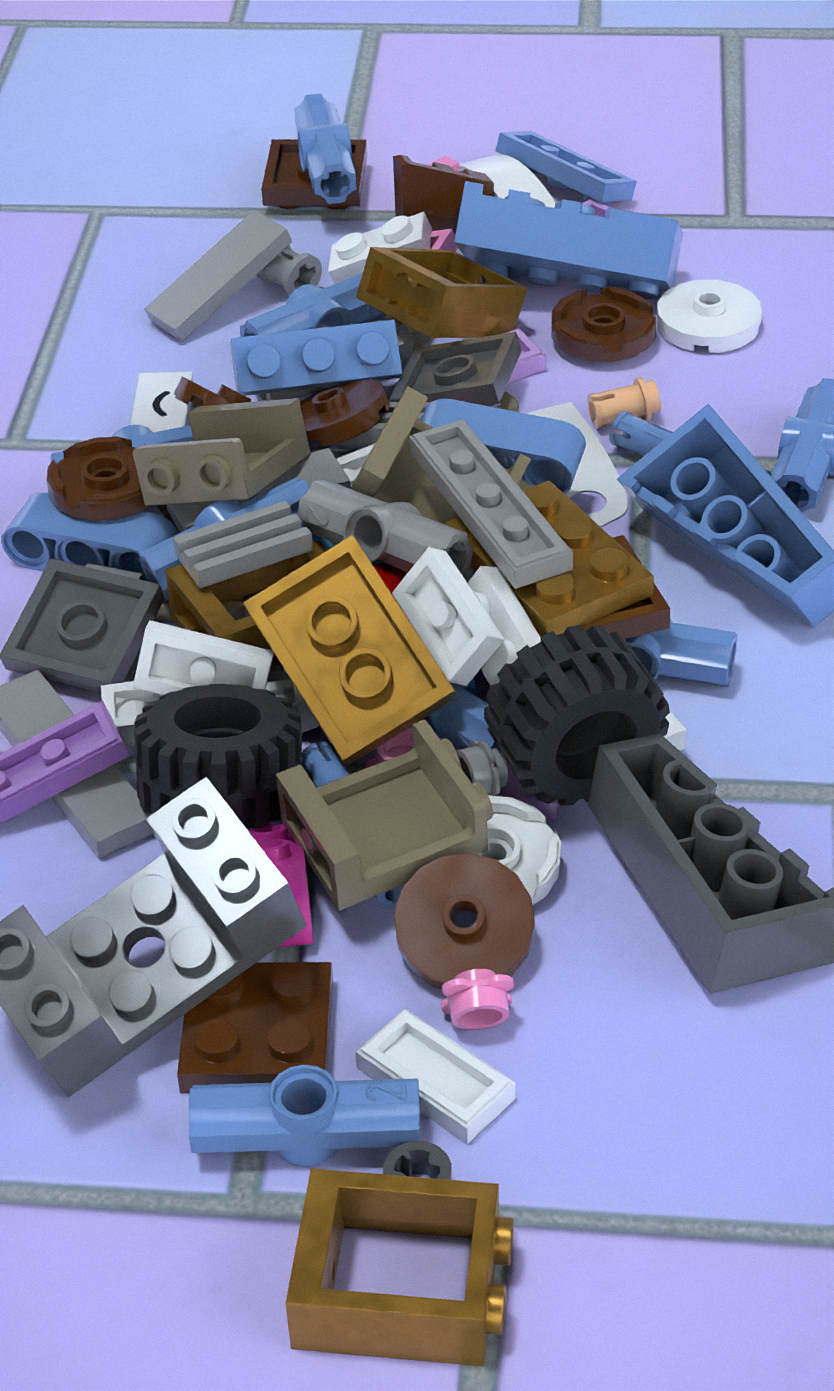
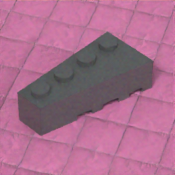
[588,733,834,994]

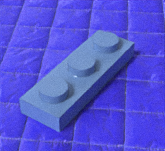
[495,131,637,207]
[230,320,402,396]

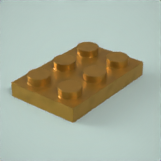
[445,480,654,636]
[243,535,457,767]

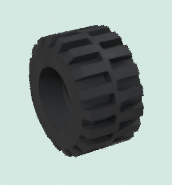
[484,625,670,806]
[134,684,302,830]

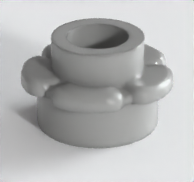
[456,740,508,796]

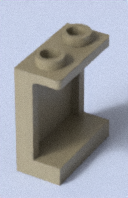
[350,386,531,524]
[133,398,311,506]
[276,720,493,911]

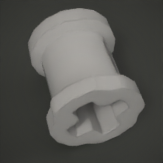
[256,245,322,295]

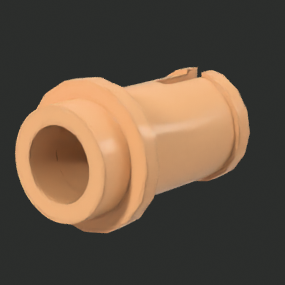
[587,377,661,429]

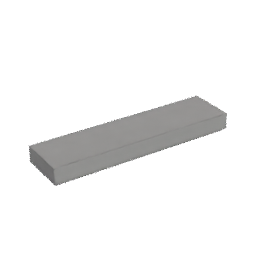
[409,419,573,589]
[0,670,154,858]

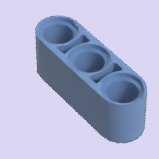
[421,399,586,494]
[1,492,179,581]

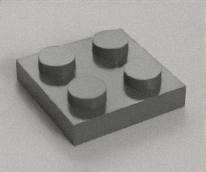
[389,332,522,407]
[0,558,165,693]

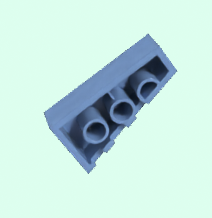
[454,181,683,299]
[617,403,834,627]

